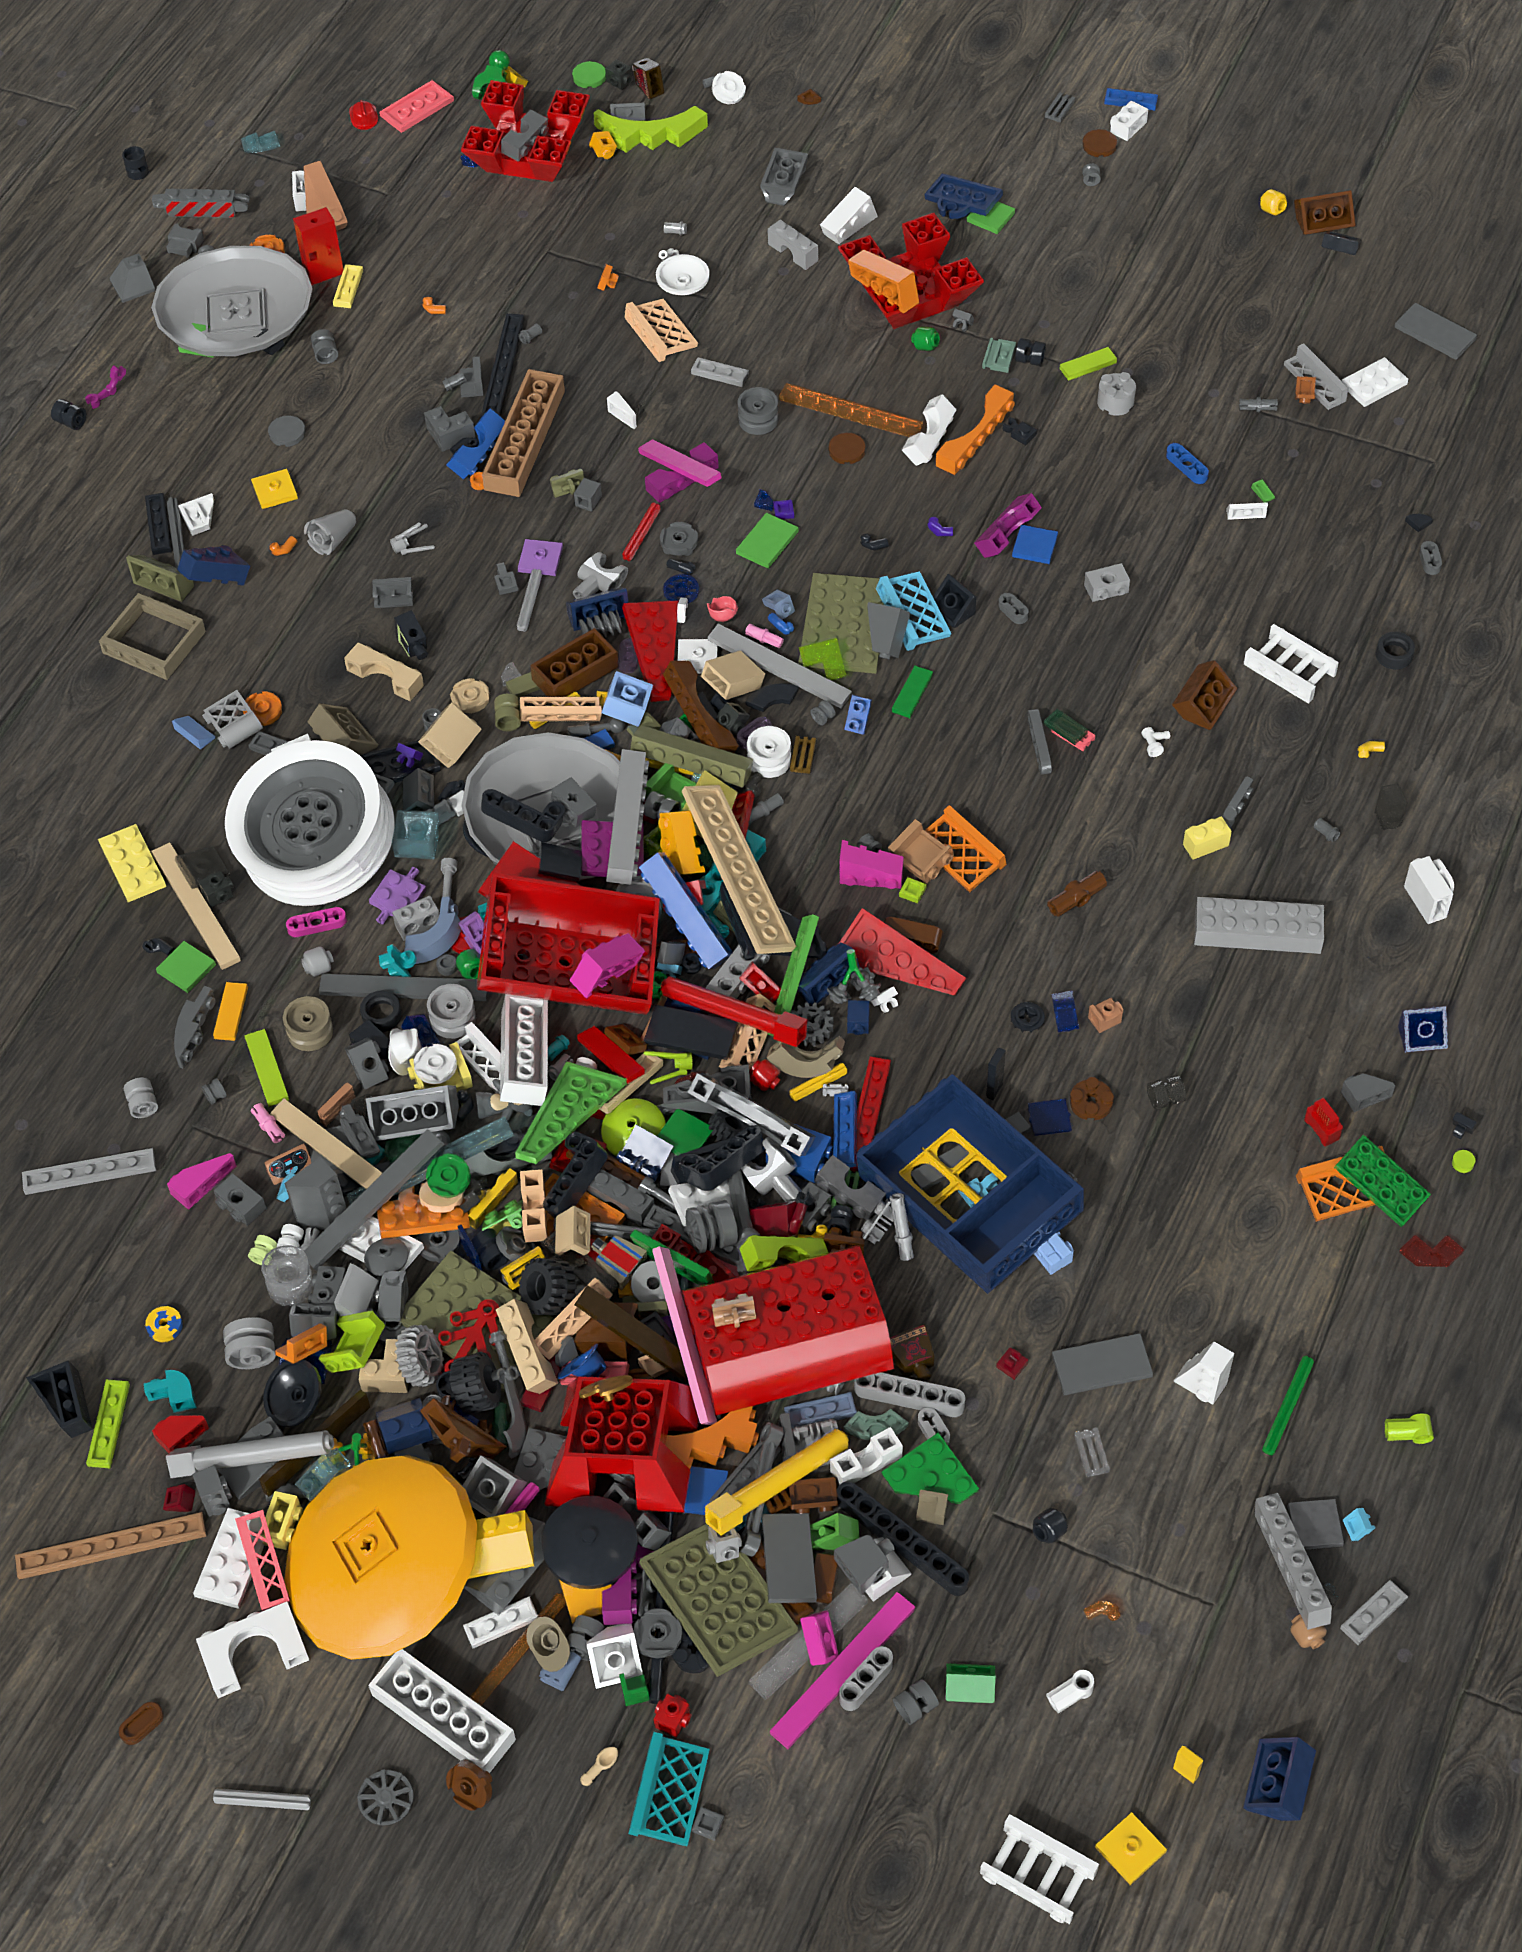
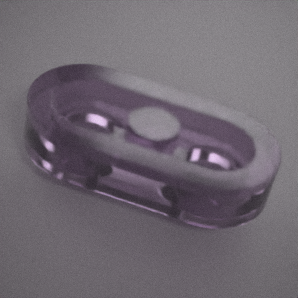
[618,638,638,673]
[737,717,772,749]

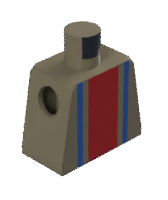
[591,1236,647,1291]

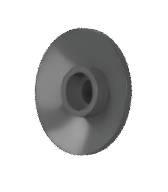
[364,1238,409,1276]

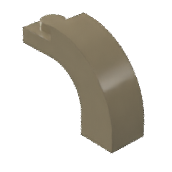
[767,1036,845,1078]

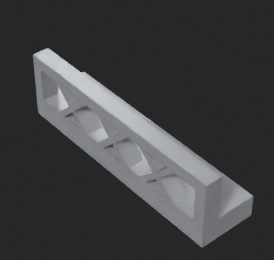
[1284,343,1348,410]

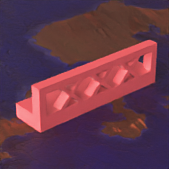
[235,1510,290,1611]

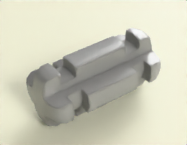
[823,1084,848,1096]

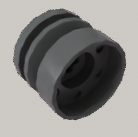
[685,1199,738,1254]

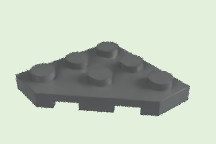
[514,1428,566,1497]

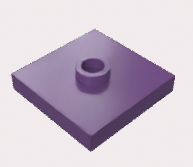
[518,539,563,576]

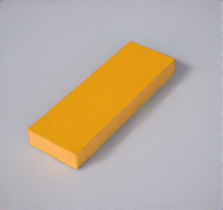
[213,982,248,1041]

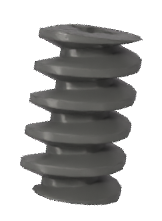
[579,610,622,638]

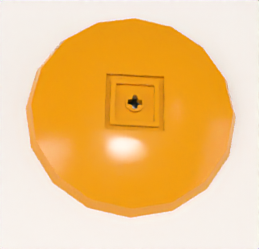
[284,1455,477,1660]

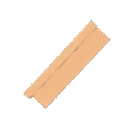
[520,697,602,721]
[719,994,776,1070]
[534,1278,613,1360]

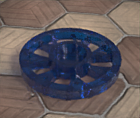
[663,574,699,603]

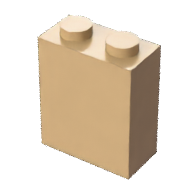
[701,650,765,700]
[418,703,481,768]

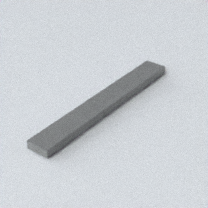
[708,624,852,708]

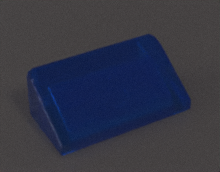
[401,1014,441,1049]

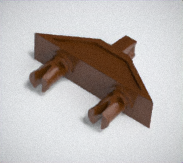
[420,1395,507,1463]

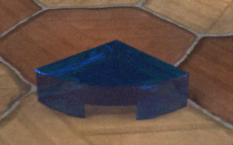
[754,489,773,511]

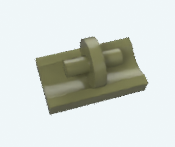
[550,469,584,498]

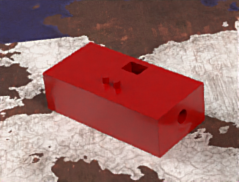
[293,207,344,285]

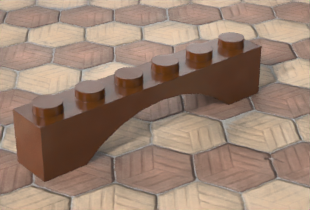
[663,661,739,753]

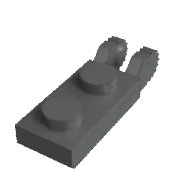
[1222,776,1253,828]

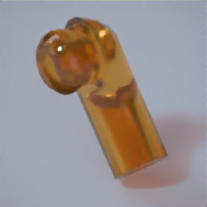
[1083,1601,1121,1621]

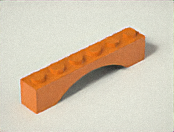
[936,385,1015,475]

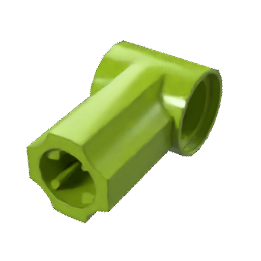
[1385,1414,1434,1444]

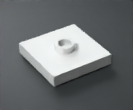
[678,639,717,674]

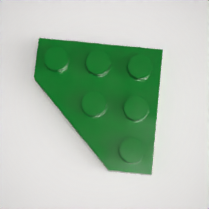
[881,1433,979,1504]

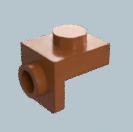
[1295,376,1316,403]

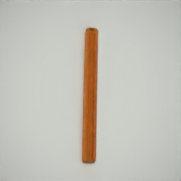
[469,1593,566,1706]

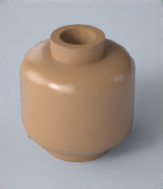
[1290,1614,1327,1649]

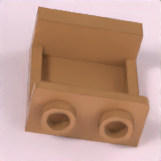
[888,819,954,884]

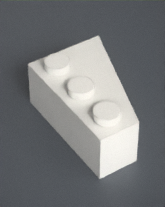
[820,187,878,244]
[1174,1342,1234,1405]

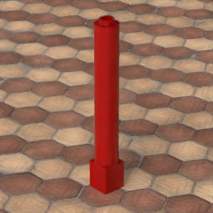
[661,976,808,1047]

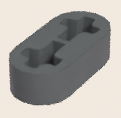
[1419,541,1442,575]
[998,593,1029,624]

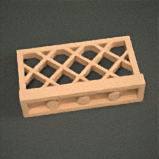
[625,299,698,362]

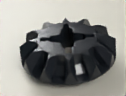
[1011,1002,1045,1033]

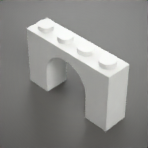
[196,1602,309,1698]

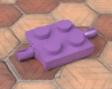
[369,867,426,924]

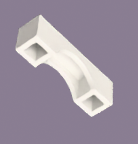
[902,394,956,465]

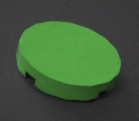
[572,61,606,88]

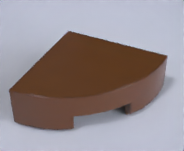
[797,89,821,105]

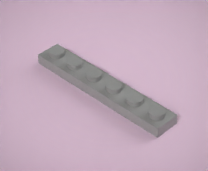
[22,1148,156,1195]

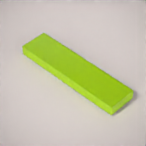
[244,1029,289,1107]
[86,1379,130,1468]

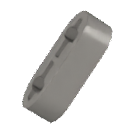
[918,1407,950,1445]

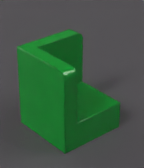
[619,1673,649,1706]

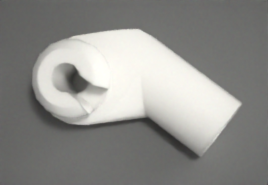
[659,248,679,261]

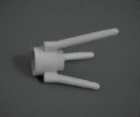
[390,523,435,555]

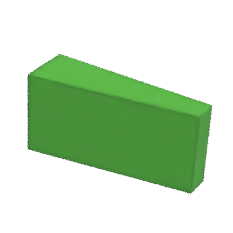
[1251,479,1275,503]

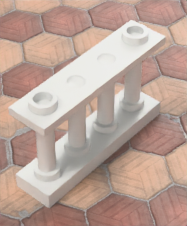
[1244,624,1339,704]
[980,1814,1099,1924]

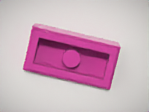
[800,1610,839,1666]

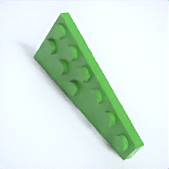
[516,1061,627,1164]

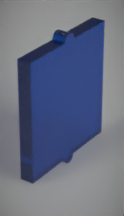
[1028,1099,1072,1136]
[457,1224,482,1271]

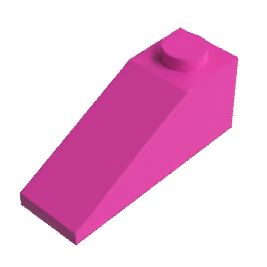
[167,1153,237,1210]

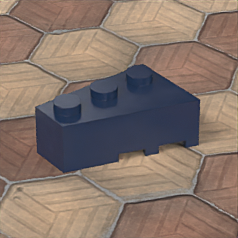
[177,545,250,585]

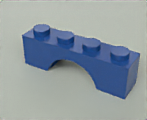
[446,408,505,479]

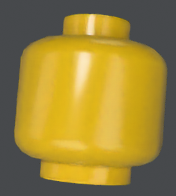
[1260,189,1287,215]

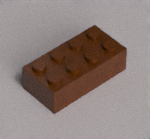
[530,628,618,697]

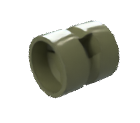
[494,694,521,731]

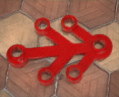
[438,1299,499,1372]

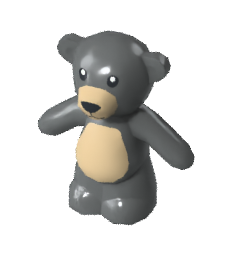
[476,1078,533,1128]

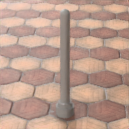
[441,858,457,898]

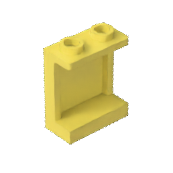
[407,1042,473,1092]

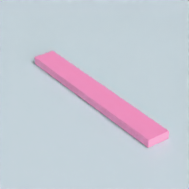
[653,1246,717,1425]

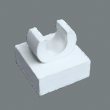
[871,986,898,1013]

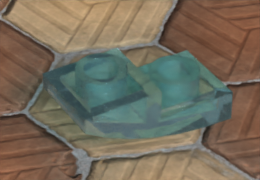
[241,131,280,153]

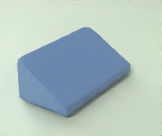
[172,716,215,750]

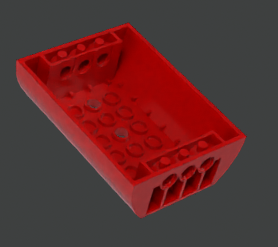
[477,873,660,1015]
[681,1245,894,1415]

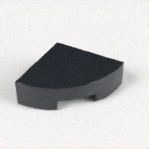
[1405,514,1433,532]

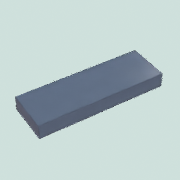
[784,1392,857,1428]

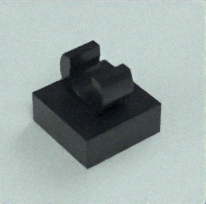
[1453,1112,1477,1140]

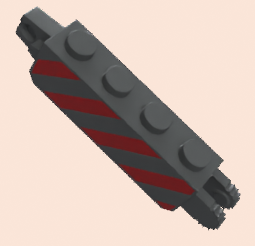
[152,189,250,218]

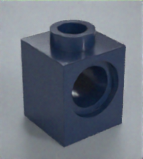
[847,1000,869,1035]

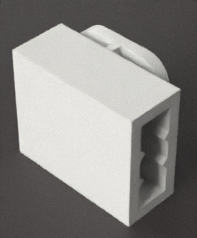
[1404,856,1454,924]

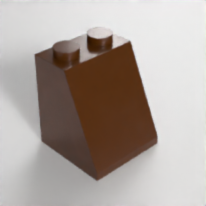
[572,1303,639,1362]

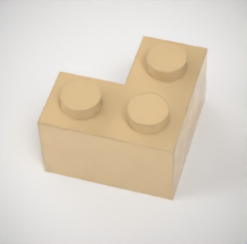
[359,1339,409,1393]

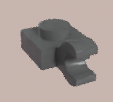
[494,562,518,595]

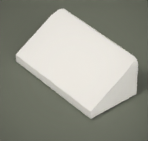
[1226,503,1268,519]

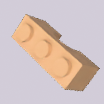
[520,1169,548,1243]

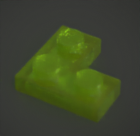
[799,638,847,680]

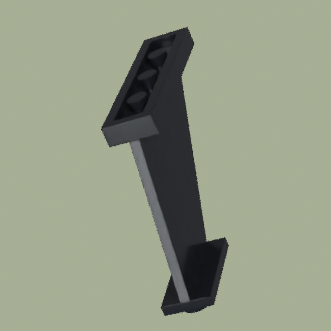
[719,882,827,960]

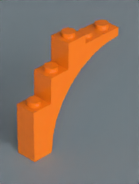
[666,1406,759,1469]

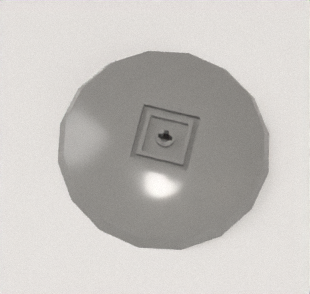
[151,246,312,356]
[461,732,644,881]

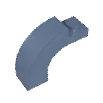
[404,896,461,964]

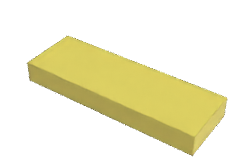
[333,265,363,308]

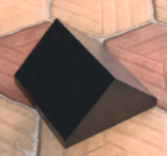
[929,574,976,628]

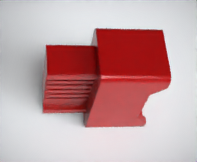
[1304,1098,1343,1147]

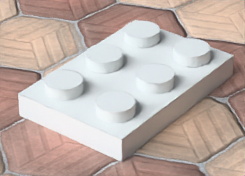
[1342,357,1408,407]
[668,1180,735,1226]

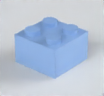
[601,671,653,727]

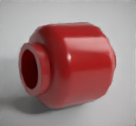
[749,1059,781,1091]

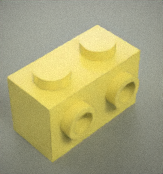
[1183,816,1232,860]
[261,1491,303,1550]

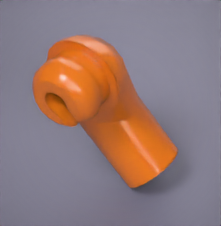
[422,297,446,314]
[270,536,297,556]

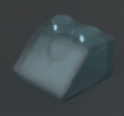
[392,810,439,859]

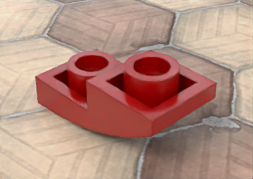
[652,1224,698,1261]

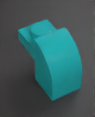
[144,1370,197,1413]

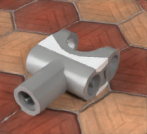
[573,552,628,599]
[741,1137,802,1202]

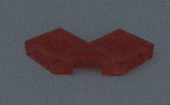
[1399,1235,1464,1267]

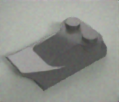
[761,148,808,206]

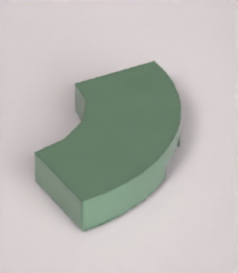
[843,1409,909,1440]

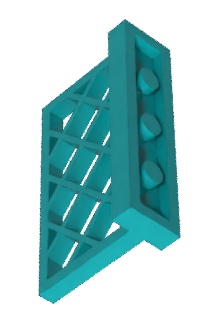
[628,1732,710,1847]

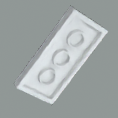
[339,1216,424,1271]
[193,1508,264,1609]

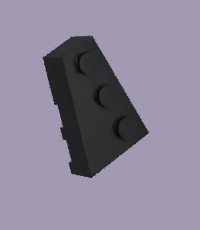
[26,1360,93,1438]

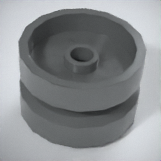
[737,387,779,435]

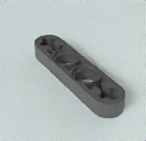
[1027,709,1052,775]

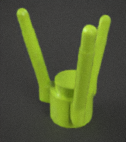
[644,1051,692,1084]

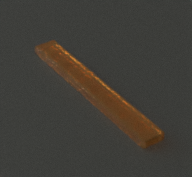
[779,383,923,437]

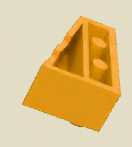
[658,811,705,874]

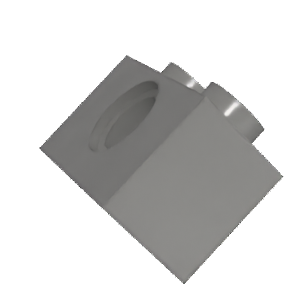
[1084,563,1130,602]

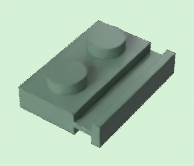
[982,338,1016,373]

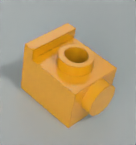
[589,131,617,159]

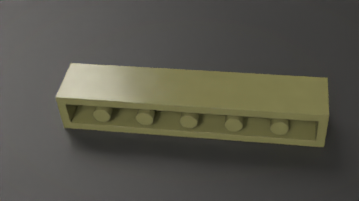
[630,725,753,787]

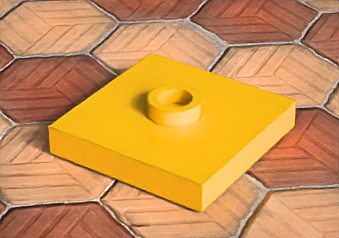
[251,469,298,509]
[1095,1812,1167,1885]

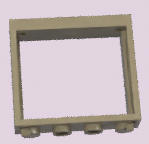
[99,593,206,680]

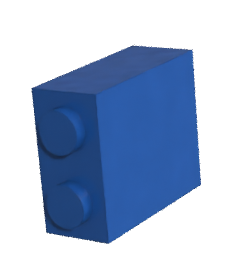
[766,1124,833,1183]

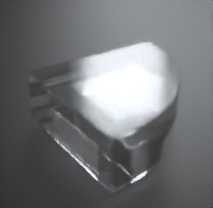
[501,662,521,687]

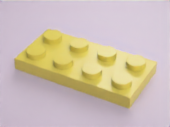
[98,824,166,902]

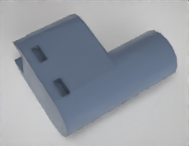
[539,1652,581,1691]

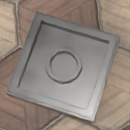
[1287,1499,1344,1549]

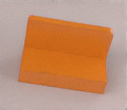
[275,1324,327,1364]

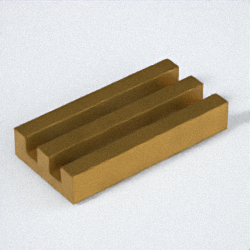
[790,736,816,774]

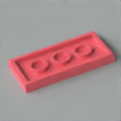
[380,80,454,133]

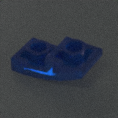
[1052,991,1079,1032]

